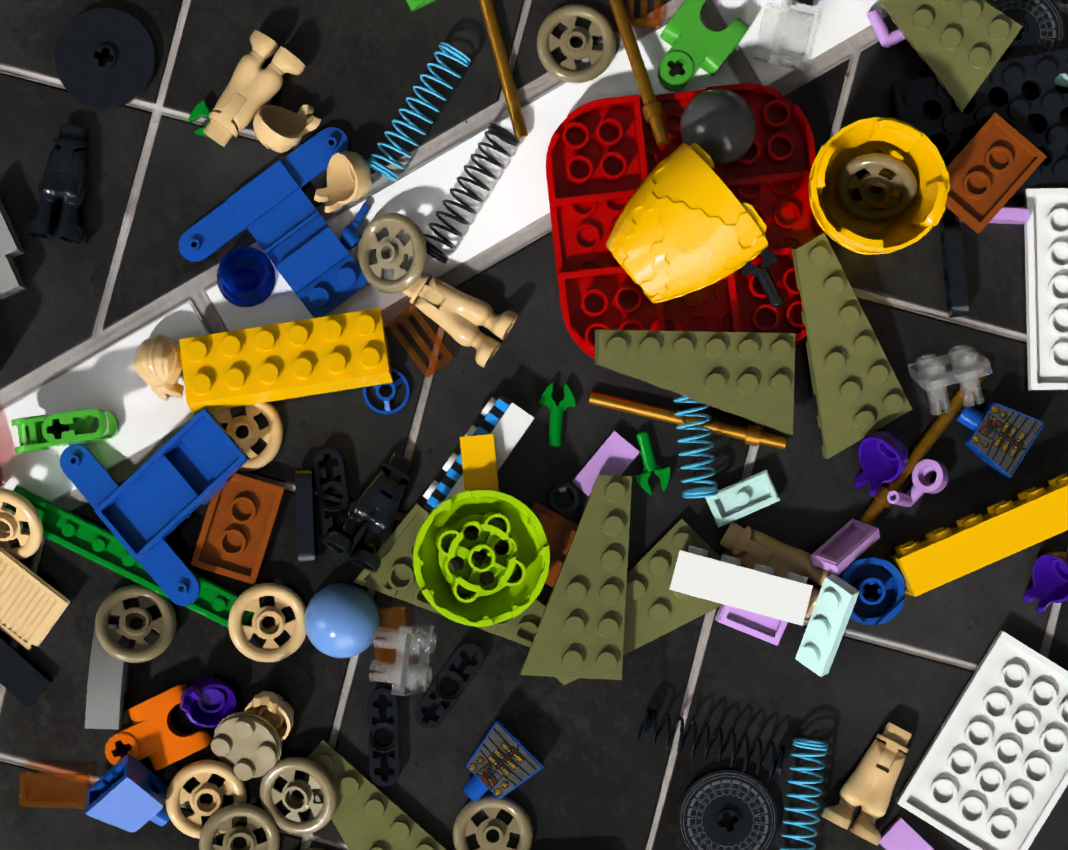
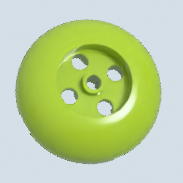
[413,489,550,627]

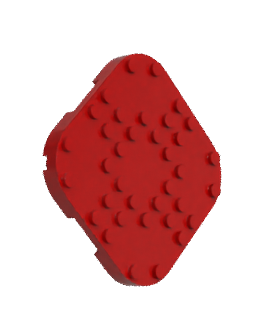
[545,83,823,359]

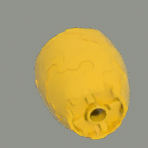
[808,117,950,255]
[606,143,768,304]

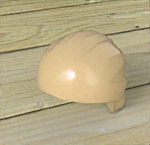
[253,105,321,153]
[314,151,372,213]
[133,335,184,401]
[244,691,294,742]

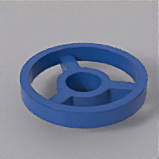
[363,368,410,415]

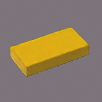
[460,434,499,491]

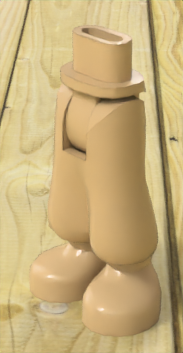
[202,30,306,147]
[402,273,518,368]
[719,521,834,618]
[821,722,912,846]

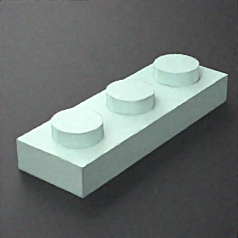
[795,574,860,677]

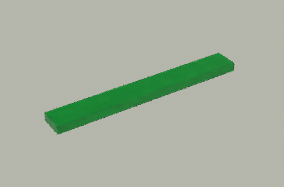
[5,485,254,628]

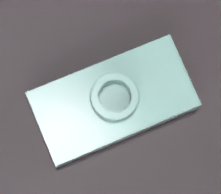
[705,470,780,527]

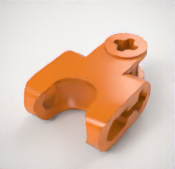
[105,683,213,771]

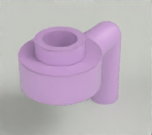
[866,8,907,48]
[887,459,949,507]

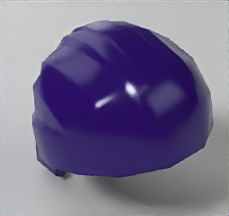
[854,431,908,496]
[1022,550,1068,613]
[180,676,237,728]

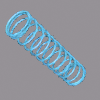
[367,42,471,182]
[673,397,719,498]
[779,738,829,850]

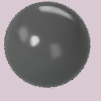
[680,89,756,165]

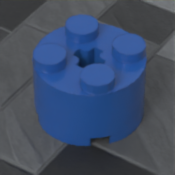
[836,556,905,625]

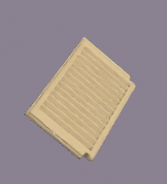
[0,546,71,650]

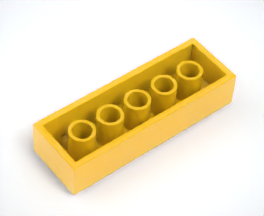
[179,308,393,414]
[888,473,1068,597]

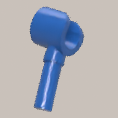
[340,203,371,250]

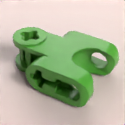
[657,0,749,91]
[11,409,119,454]

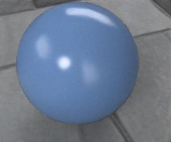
[304,583,380,658]

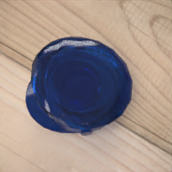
[217,247,276,307]

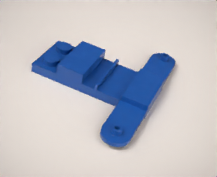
[178,127,369,318]
[60,408,250,606]

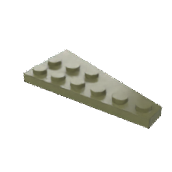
[877,0,1023,112]
[791,232,912,459]
[594,329,795,435]
[519,475,632,680]
[353,503,546,647]
[555,518,721,685]
[304,739,449,850]

